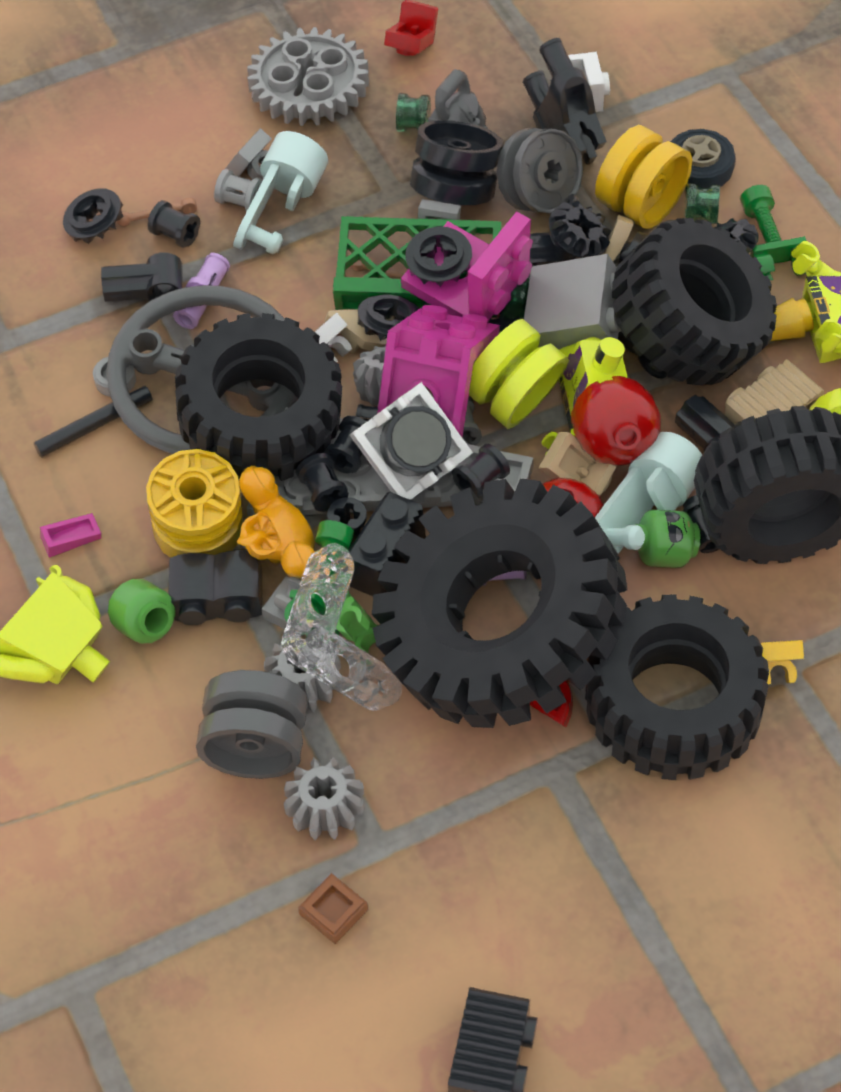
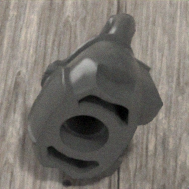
[428,69,487,129]

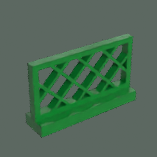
[333,216,502,318]

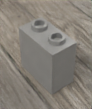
[524,254,622,349]

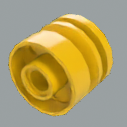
[146,449,243,558]

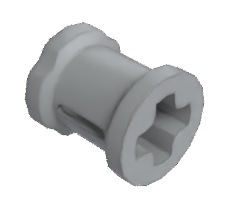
[214,169,263,211]

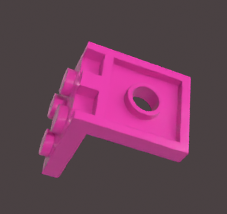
[401,211,533,321]
[377,305,500,437]

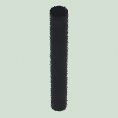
[33,385,153,457]

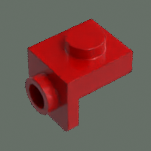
[384,0,438,56]

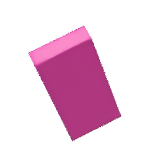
[40,513,101,558]

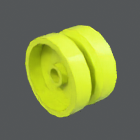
[469,319,569,429]

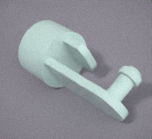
[233,131,328,254]
[595,432,703,554]

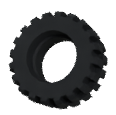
[612,218,777,386]
[175,313,342,481]
[694,406,841,564]
[585,594,769,780]

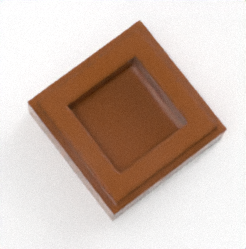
[298,873,368,944]

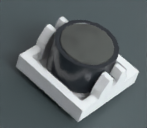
[350,382,473,500]

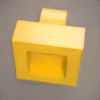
[761,640,804,684]

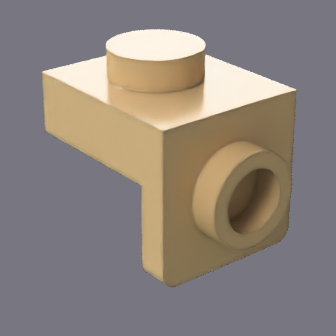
[539,432,617,496]

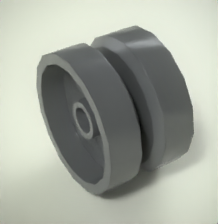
[196,670,308,779]

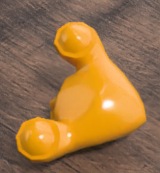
[237,466,317,578]

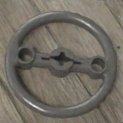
[107,285,297,454]

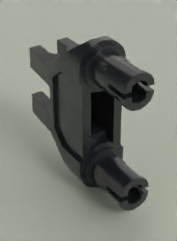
[522,37,607,164]

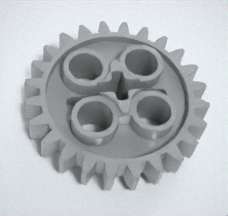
[247,27,369,126]

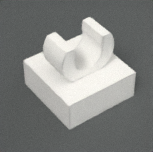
[315,313,352,362]

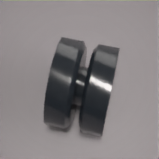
[410,120,503,205]

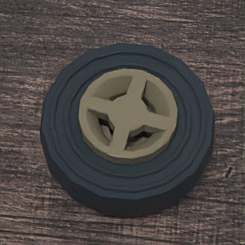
[670,129,736,192]

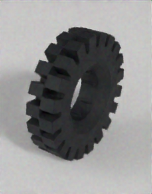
[372,478,628,728]

